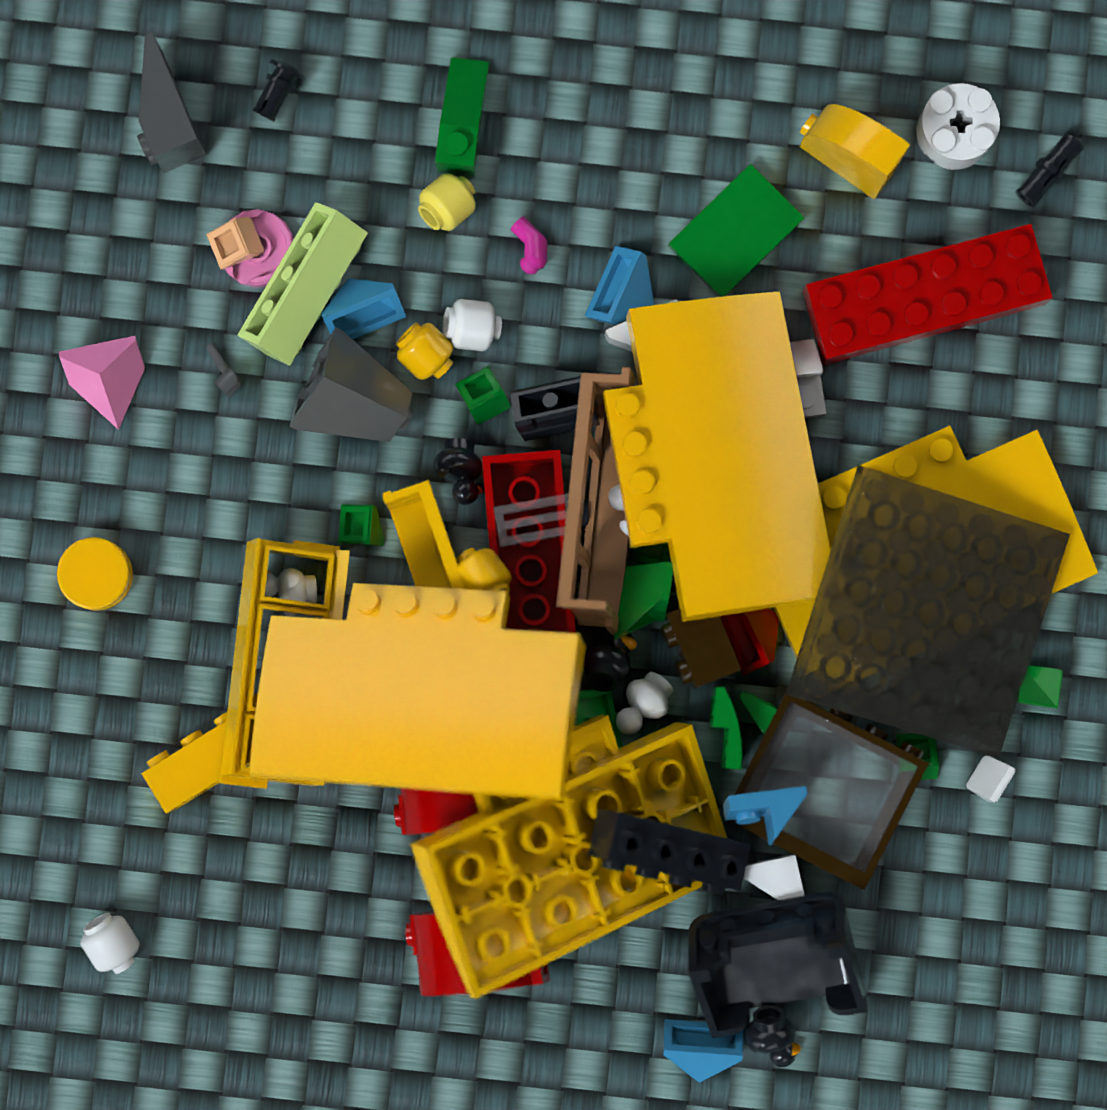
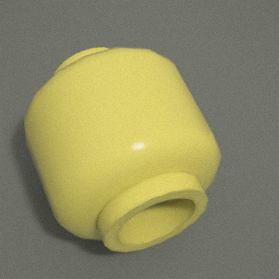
[418,173,476,231]

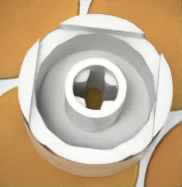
[916,83,1000,170]

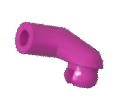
[510,216,548,275]

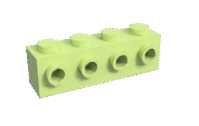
[237,202,368,366]

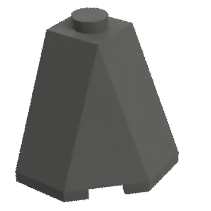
[289,327,413,442]

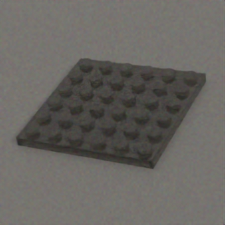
[786,465,1070,758]

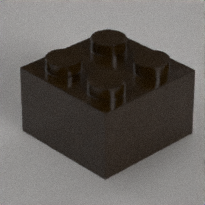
[660,609,741,690]

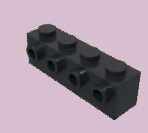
[587,808,751,895]

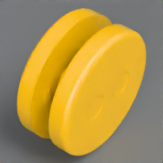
[57,537,133,611]

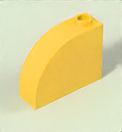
[799,104,910,200]

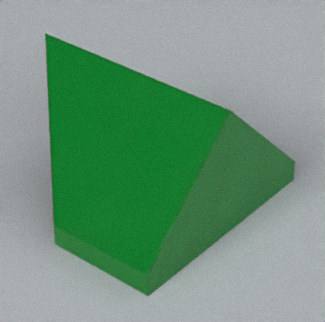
[614,562,673,641]

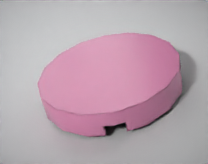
[225,209,294,288]

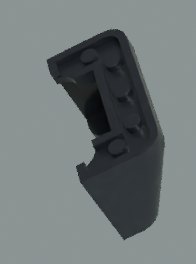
[688,892,867,1038]

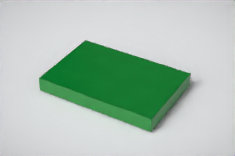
[668,163,805,297]

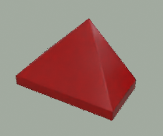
[720,608,779,676]

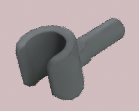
[206,343,241,397]

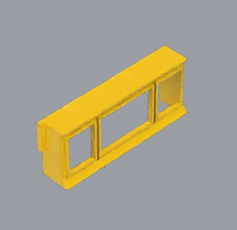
[383,480,465,589]
[219,538,350,789]

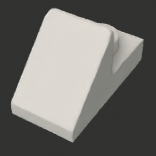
[790,339,826,418]

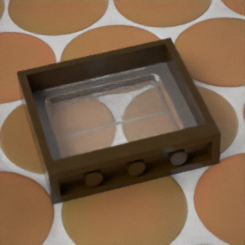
[723,688,929,890]

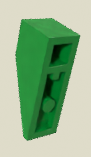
[435,57,489,176]

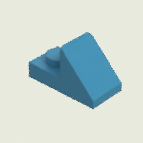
[723,786,808,846]

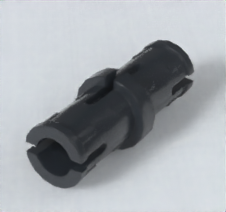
[1015,133,1084,207]

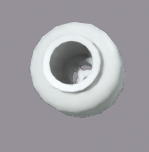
[443,299,502,351]
[80,913,140,974]

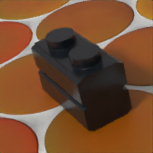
[510,376,600,441]

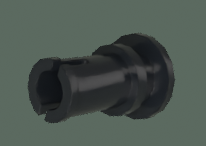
[252,59,305,122]

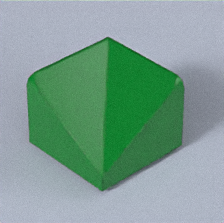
[1015,664,1063,709]

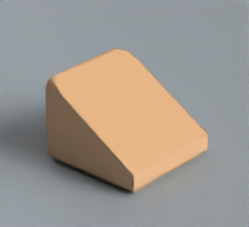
[206,217,264,270]

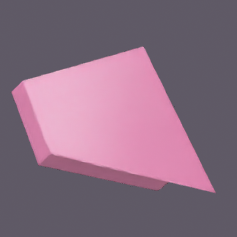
[59,336,145,430]

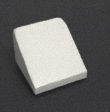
[966,756,1015,803]

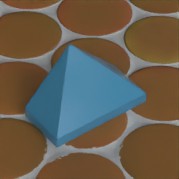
[584,246,654,325]
[321,278,406,339]
[663,1019,743,1083]

